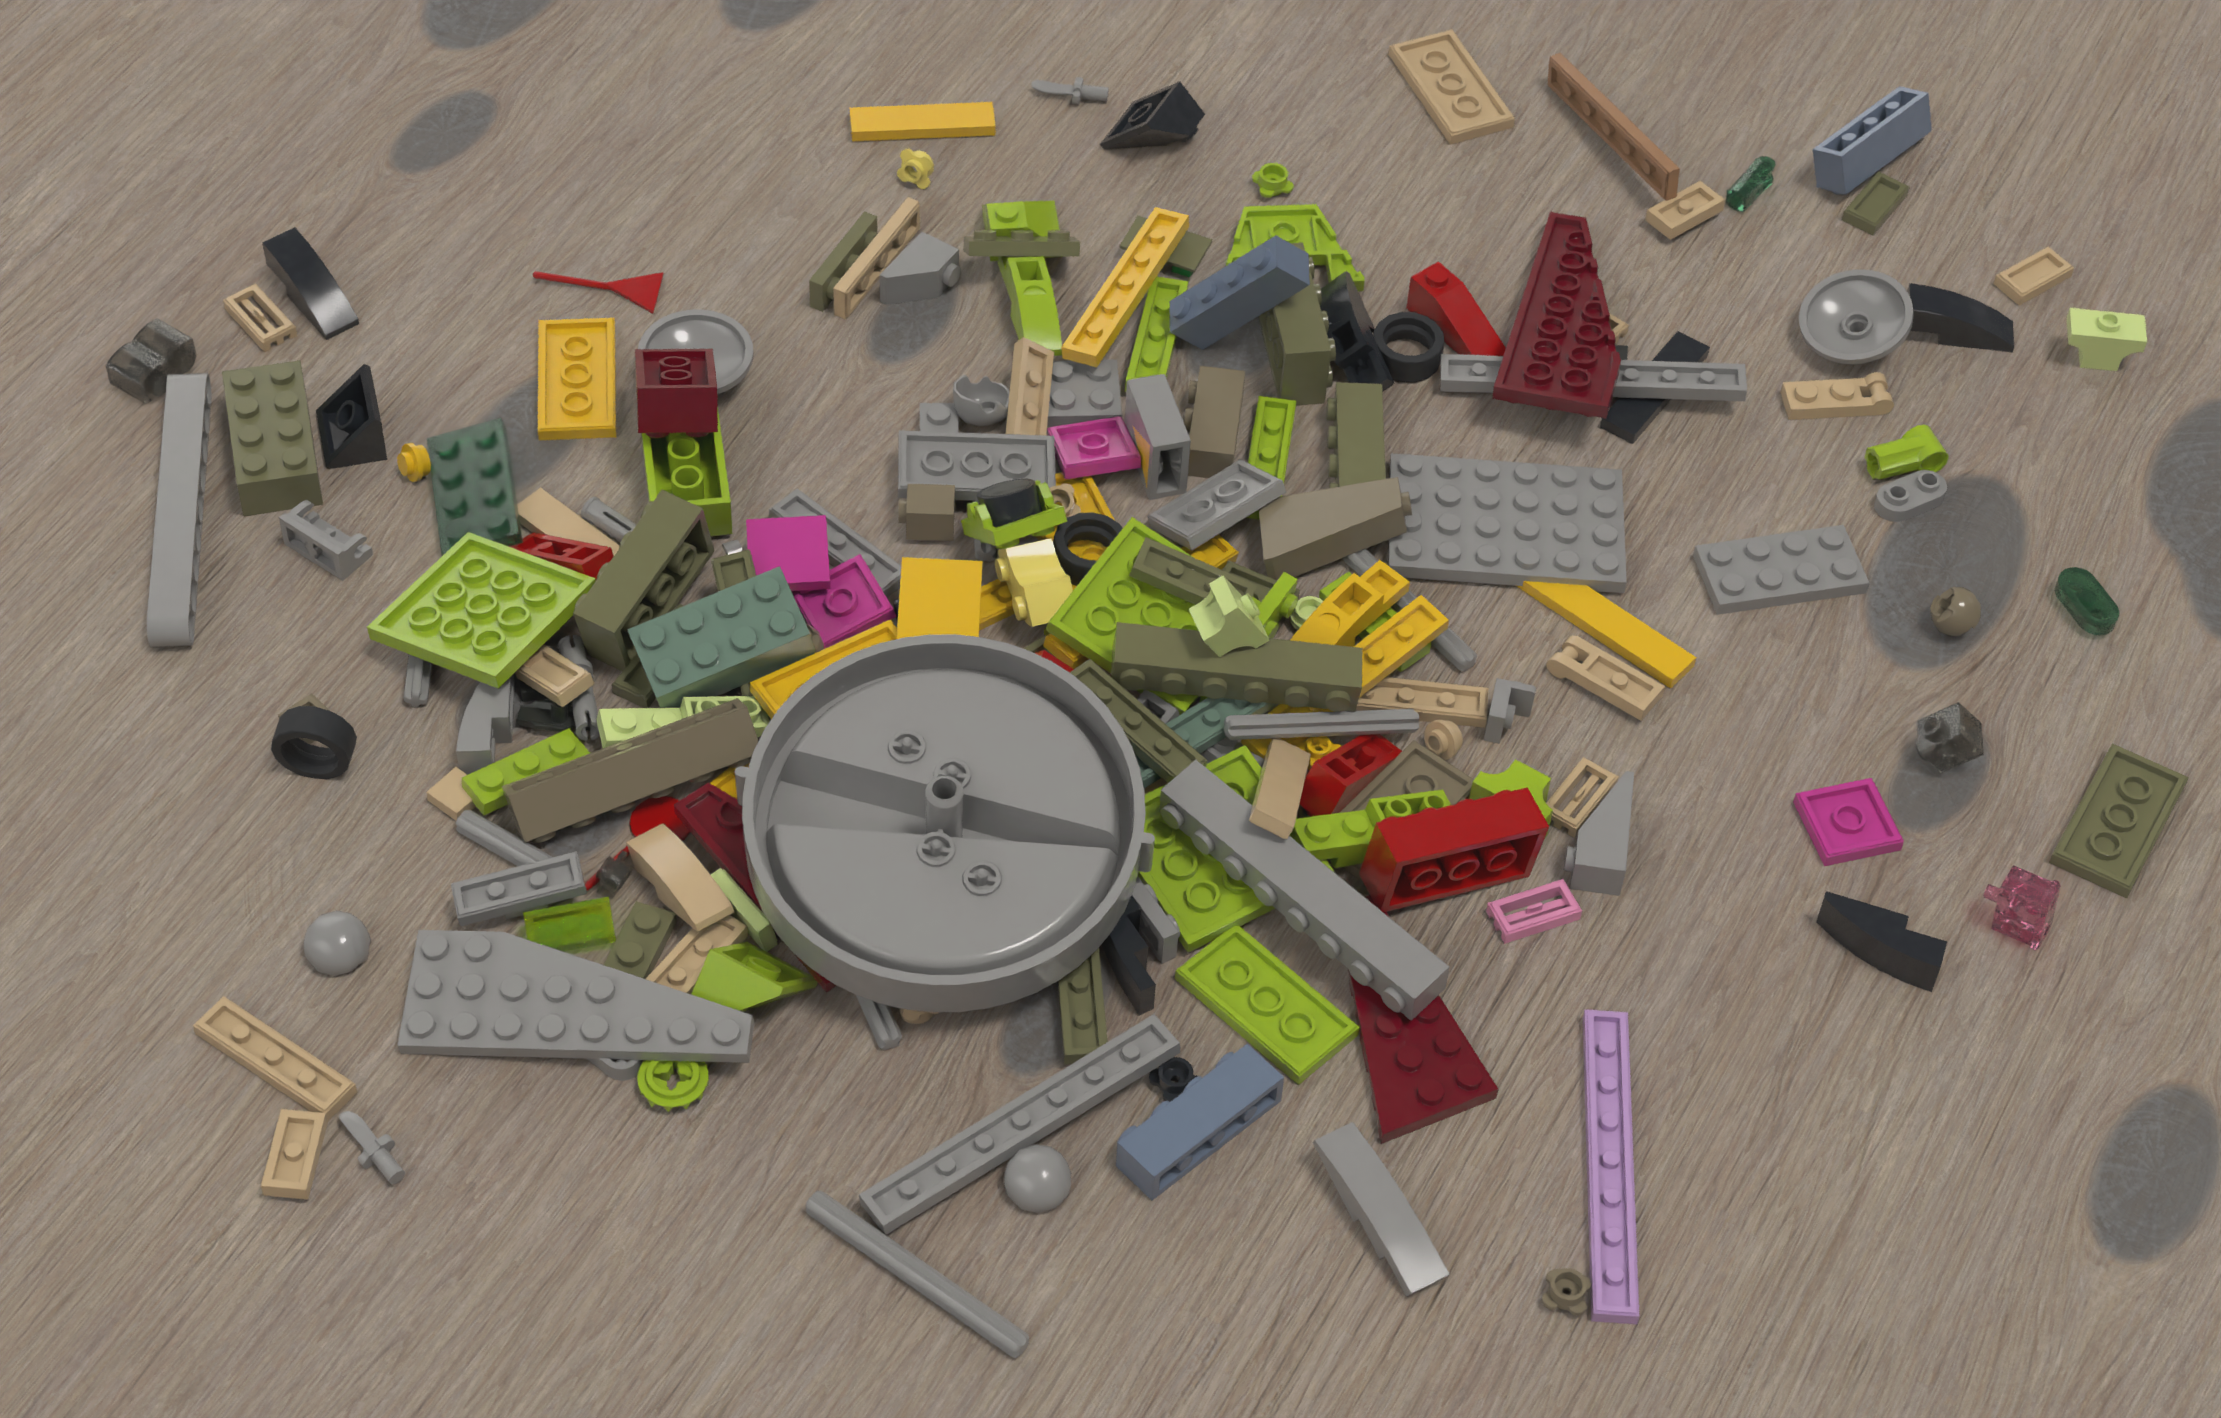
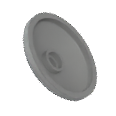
[1799,269,1913,364]
[638,309,753,394]

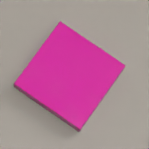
[1047,416,1141,480]
[746,515,830,591]
[791,554,897,649]
[1793,778,1904,866]

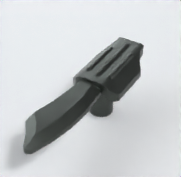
[517,699,590,732]

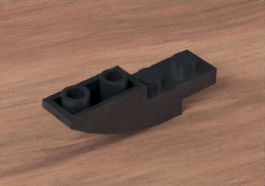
[1320,271,1395,392]

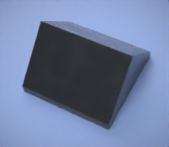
[316,364,387,469]

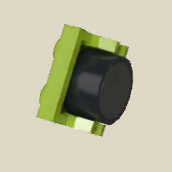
[961,478,1067,549]

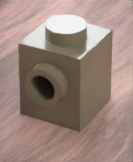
[898,484,955,541]

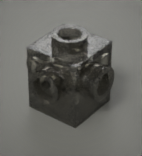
[1915,702,1984,773]

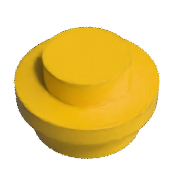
[397,443,431,482]

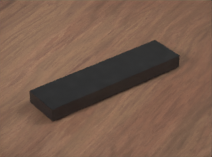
[1600,331,1710,444]

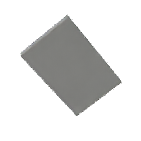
[1147,460,1286,550]

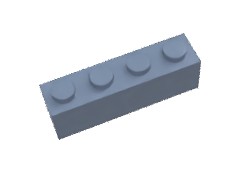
[1813,86,1932,195]
[1169,235,1310,350]
[1116,1043,1284,1200]

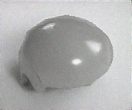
[953,375,1010,426]
[304,910,371,976]
[1004,1144,1071,1213]

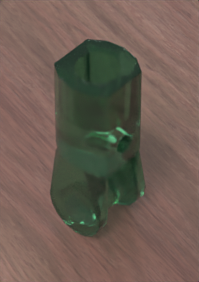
[1725,156,1776,212]

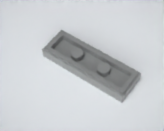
[451,851,587,926]

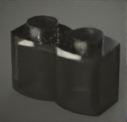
[105,319,197,404]

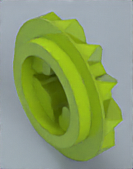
[637,1060,709,1113]

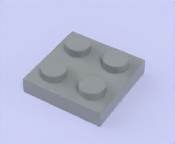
[1047,359,1122,427]

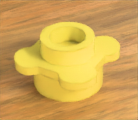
[897,149,934,189]

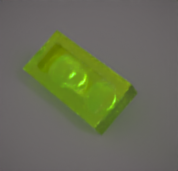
[523,896,616,952]

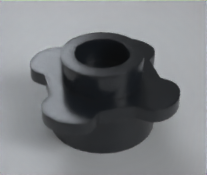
[1149,1057,1197,1102]

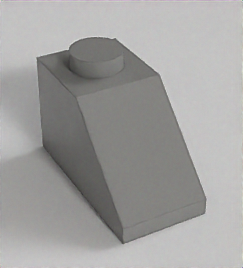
[880,232,961,304]

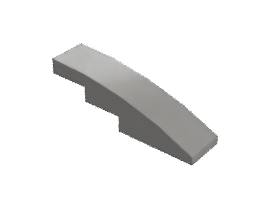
[1312,1122,1450,1297]

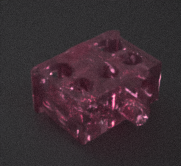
[1983,865,2061,950]

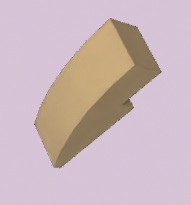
[626,824,734,932]

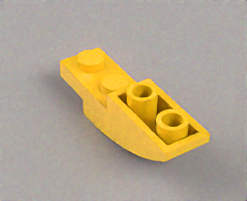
[1290,560,1410,647]

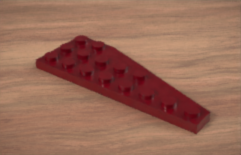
[1492,212,1621,419]

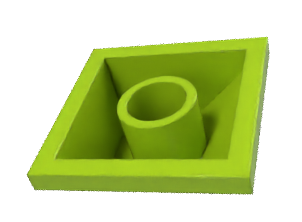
[982,200,1063,261]
[691,942,818,1012]

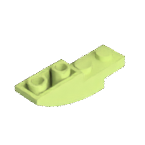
[596,696,770,748]

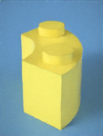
[995,538,1073,627]

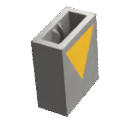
[1125,374,1191,500]

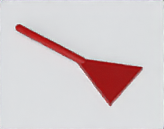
[533,271,664,314]

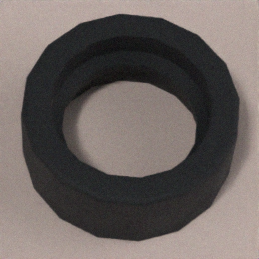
[1373,312,1444,382]
[1053,512,1123,586]
[271,706,357,779]

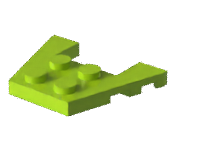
[1226,204,1365,291]

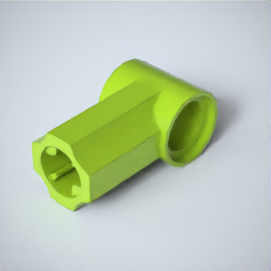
[1864,425,1949,480]

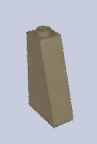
[1259,477,1412,580]

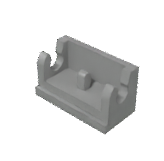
[279,500,373,581]

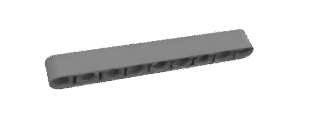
[147,373,212,647]

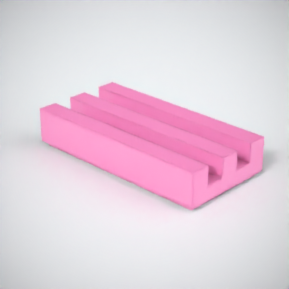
[1486,879,1582,944]

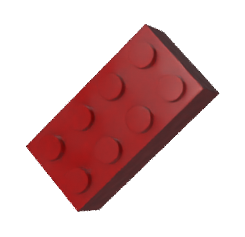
[1359,787,1549,912]

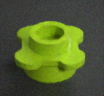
[1252,163,1294,198]

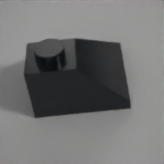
[1100,81,1205,150]

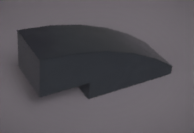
[262,227,359,340]
[1907,283,2014,353]
[1816,891,1947,992]

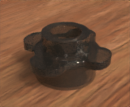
[595,851,634,895]

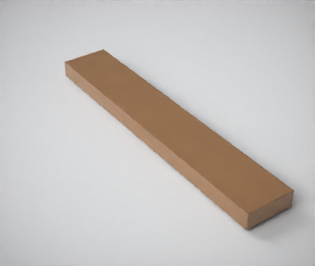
[1547,53,1680,201]

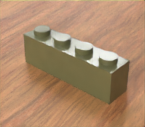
[1326,382,1386,488]

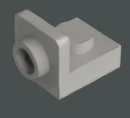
[1484,678,1536,744]

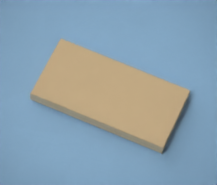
[1388,30,1515,145]

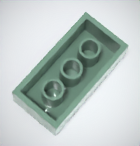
[627,566,816,708]

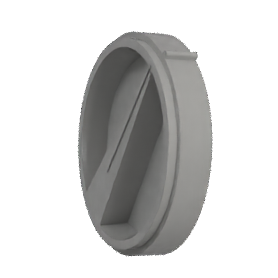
[735,634,1155,1012]

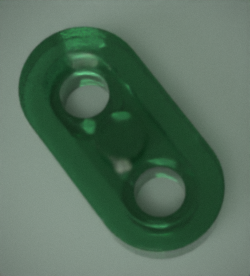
[2055,567,2120,635]

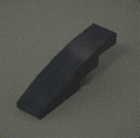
[1102,895,1156,1016]

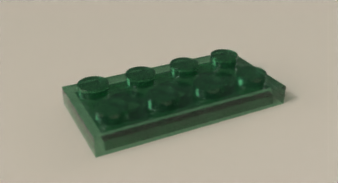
[427,418,523,556]

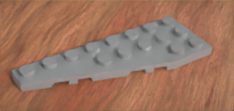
[397,930,754,1063]

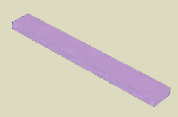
[1583,1010,1639,1324]

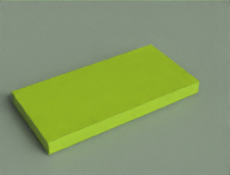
[1175,925,1360,1085]

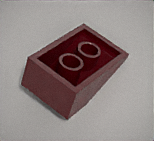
[635,348,718,438]

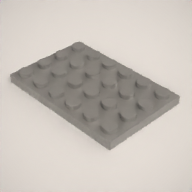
[1388,453,1627,593]

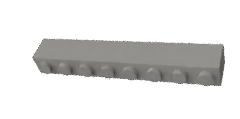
[1160,760,1449,1020]

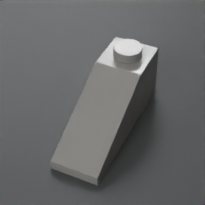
[1564,771,1634,896]

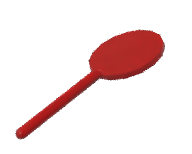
[585,796,690,891]

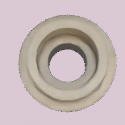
[1424,720,1463,760]

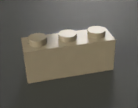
[1184,366,1246,478]

